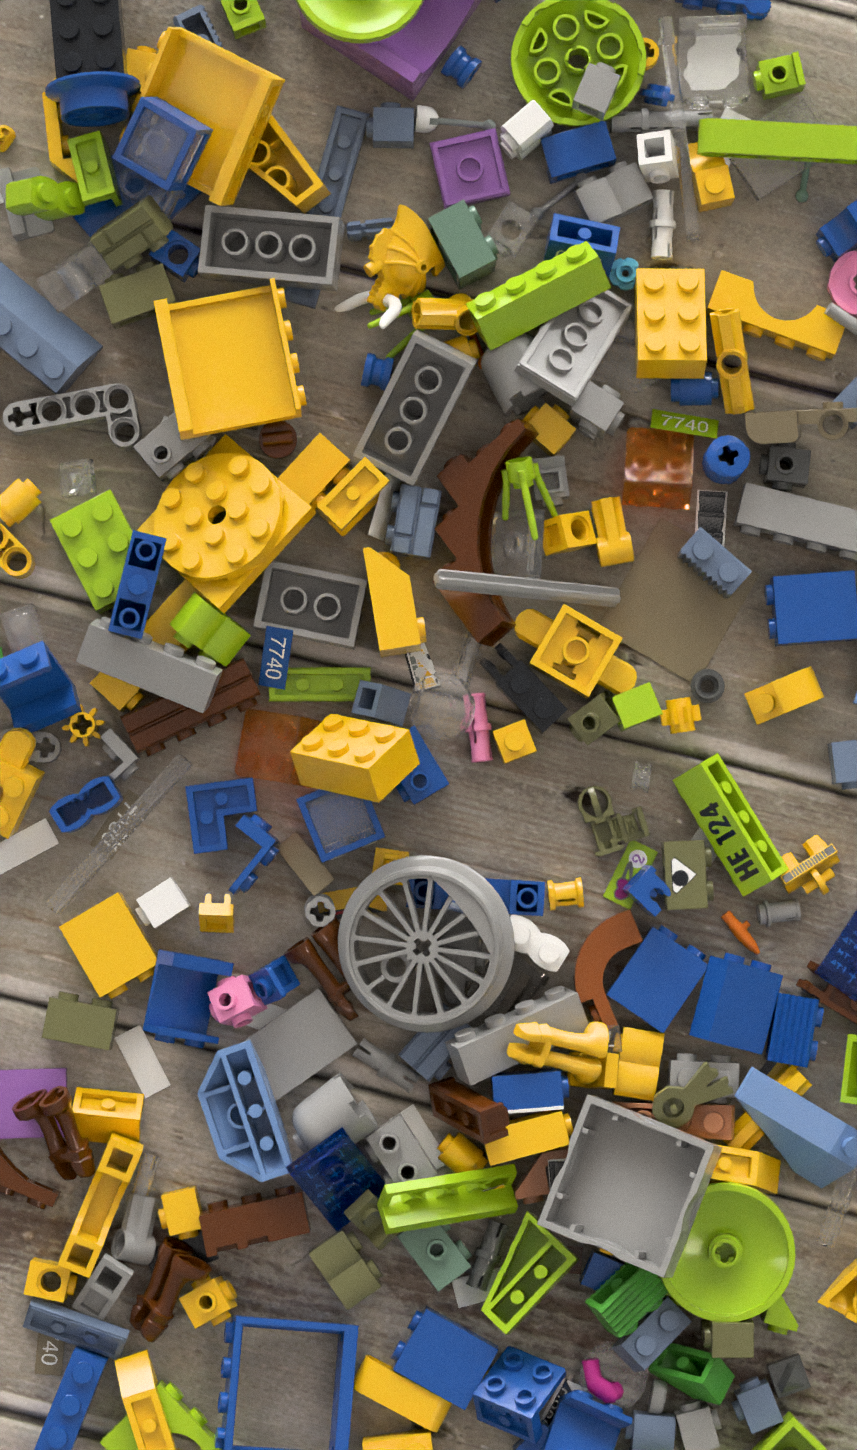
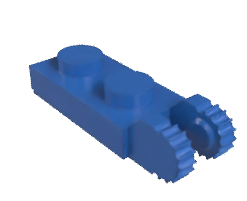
[675,0,772,21]

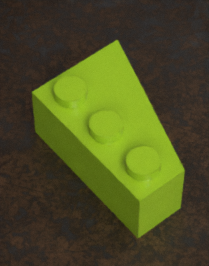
[481,1211,580,1335]

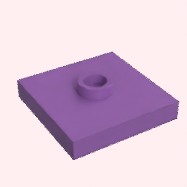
[430,128,510,209]
[0,1068,67,1139]

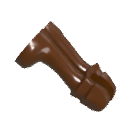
[283,917,359,1021]
[12,1086,96,1181]
[129,1237,212,1342]

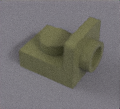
[343,1189,400,1250]

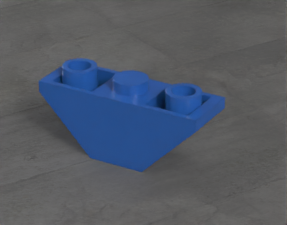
[108,530,167,639]

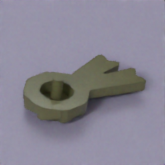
[652,1061,734,1128]

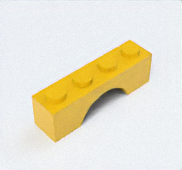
[706,270,845,361]
[57,1132,144,1278]

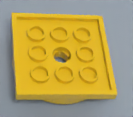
[137,434,317,614]

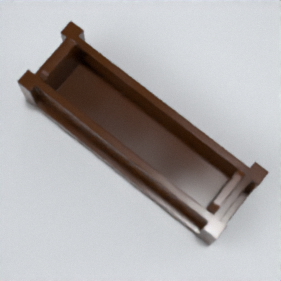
[428,1076,510,1144]

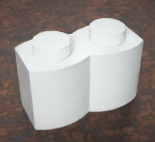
[499,100,554,161]
[510,914,570,972]

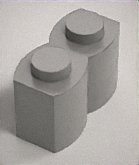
[574,161,654,224]

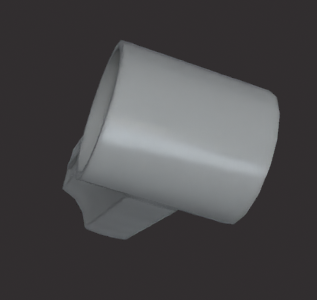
[111,1193,159,1266]

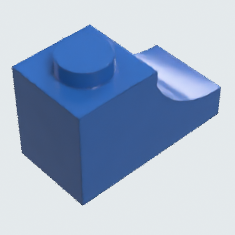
[816,200,857,262]

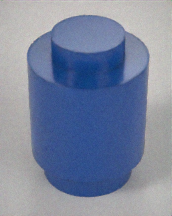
[671,372,719,406]

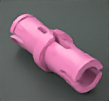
[463,693,493,763]

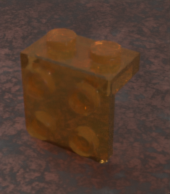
[621,427,694,510]
[235,709,322,788]

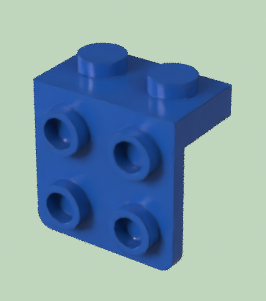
[228,814,280,895]

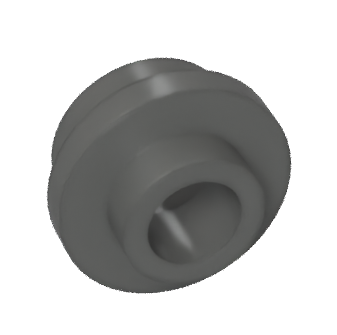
[690,669,725,703]

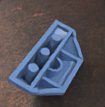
[197,1040,294,1182]

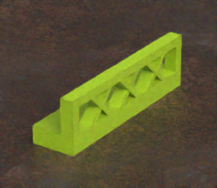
[377,1164,518,1235]

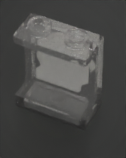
[677,14,751,109]

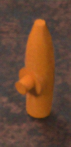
[721,910,760,955]

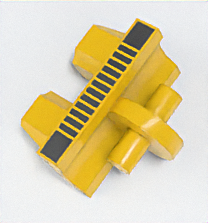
[780,835,840,895]

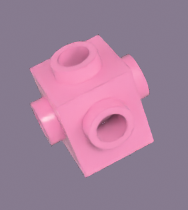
[207,975,268,1028]

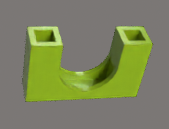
[100,1380,220,1450]

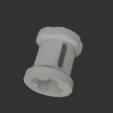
[304,893,336,927]

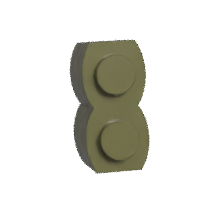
[308,1227,383,1310]

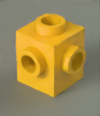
[179,1276,238,1329]

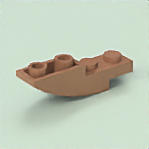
[610,1101,735,1140]

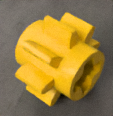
[660,697,702,734]
[62,704,105,747]

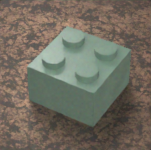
[428,199,499,290]

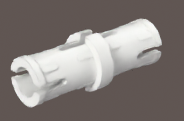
[649,189,676,260]

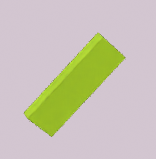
[269,667,371,702]

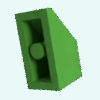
[648,1343,735,1405]

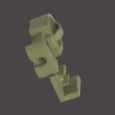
[577,786,650,856]

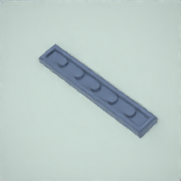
[284,105,370,309]

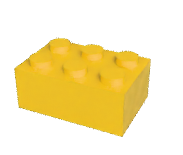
[634,268,707,379]
[290,713,420,803]

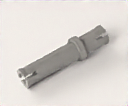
[610,108,713,134]

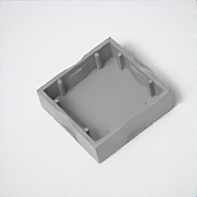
[537,1094,723,1278]

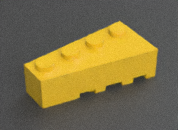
[248,113,331,214]

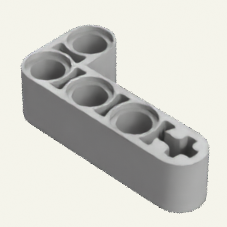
[3,383,142,451]

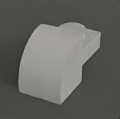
[71,1253,134,1321]

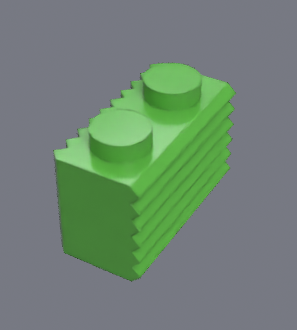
[585,1262,668,1339]

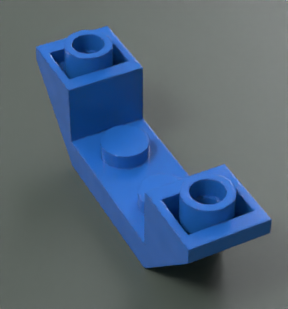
[406,878,545,916]

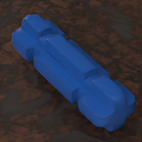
[640,84,675,107]

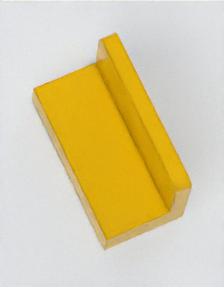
[72,1087,144,1143]

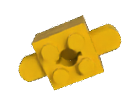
[514,604,637,699]
[0,727,45,839]

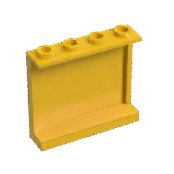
[119,27,285,206]
[153,278,307,440]

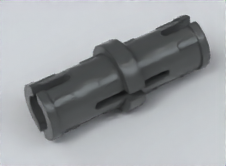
[466,1219,510,1291]

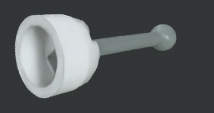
[414,105,496,133]

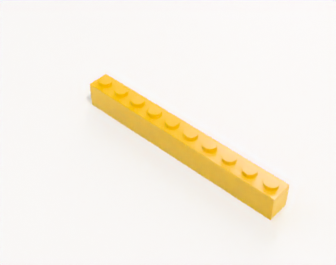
[90,433,351,713]

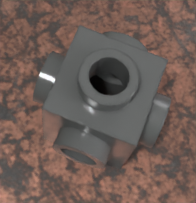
[759,442,811,492]

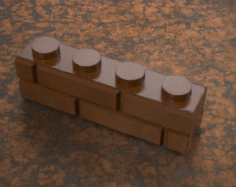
[120,658,262,757]

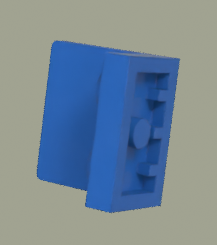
[473,1346,566,1445]

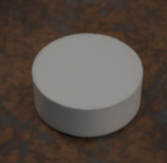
[647,1379,667,1415]

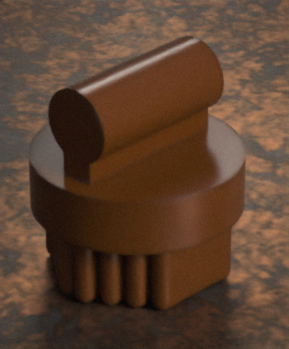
[259,421,297,459]

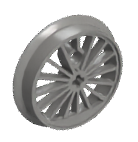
[338,855,515,1033]

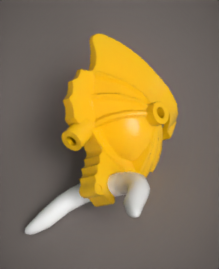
[334,204,445,329]

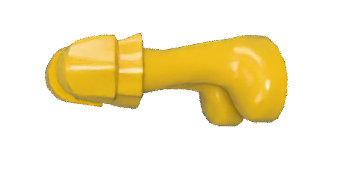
[507,1022,609,1085]

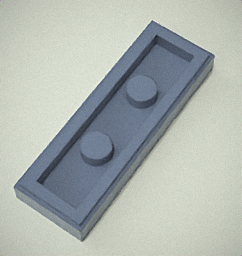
[23,1296,130,1359]

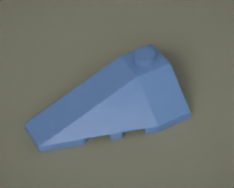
[734,1066,857,1189]

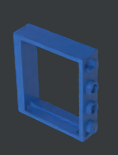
[215,1315,359,1450]

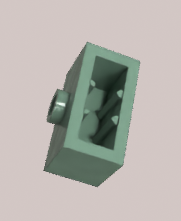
[397,1224,472,1292]

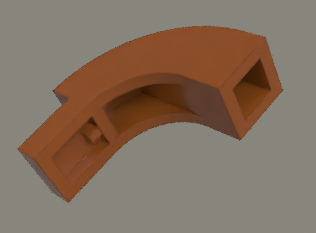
[573,909,643,1029]

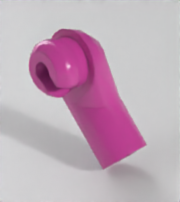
[582,1358,624,1403]

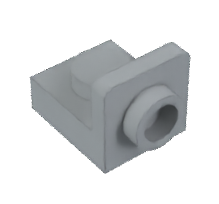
[100,728,141,782]

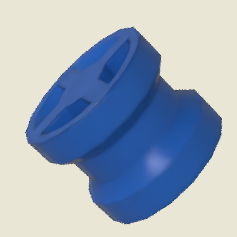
[441,45,482,89]
[361,353,395,391]

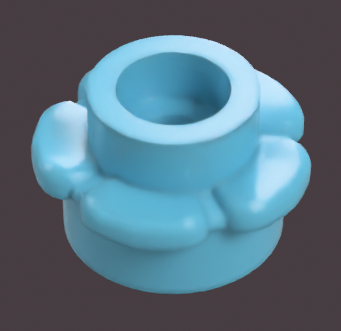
[609,257,639,291]

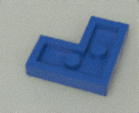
[185,777,258,854]

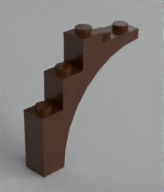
[432,418,539,647]

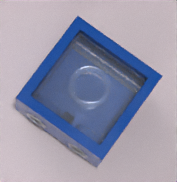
[112,97,213,191]
[296,789,386,863]

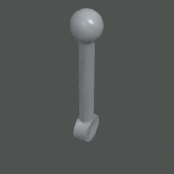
[530,173,588,220]

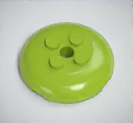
[511,0,646,127]

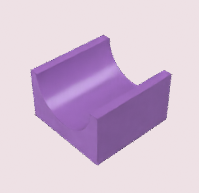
[299,0,482,101]

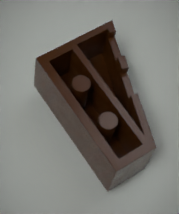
[199,1185,311,1257]

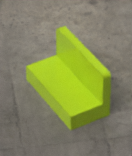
[67,130,123,207]

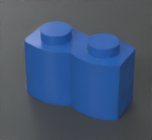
[49,776,124,833]

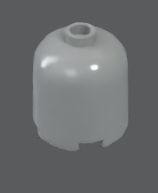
[481,333,548,417]
[292,1073,378,1159]

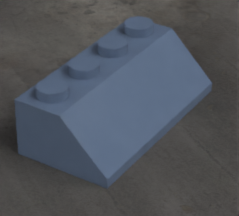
[0,262,103,394]

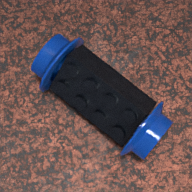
[45,0,141,127]

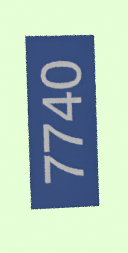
[258,626,293,690]

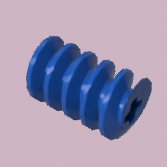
[702,435,750,484]

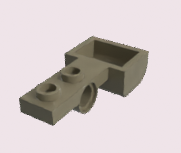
[745,401,857,444]

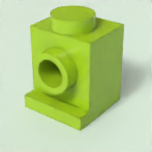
[220,0,267,39]
[752,51,806,100]

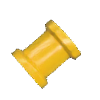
[547,877,584,911]

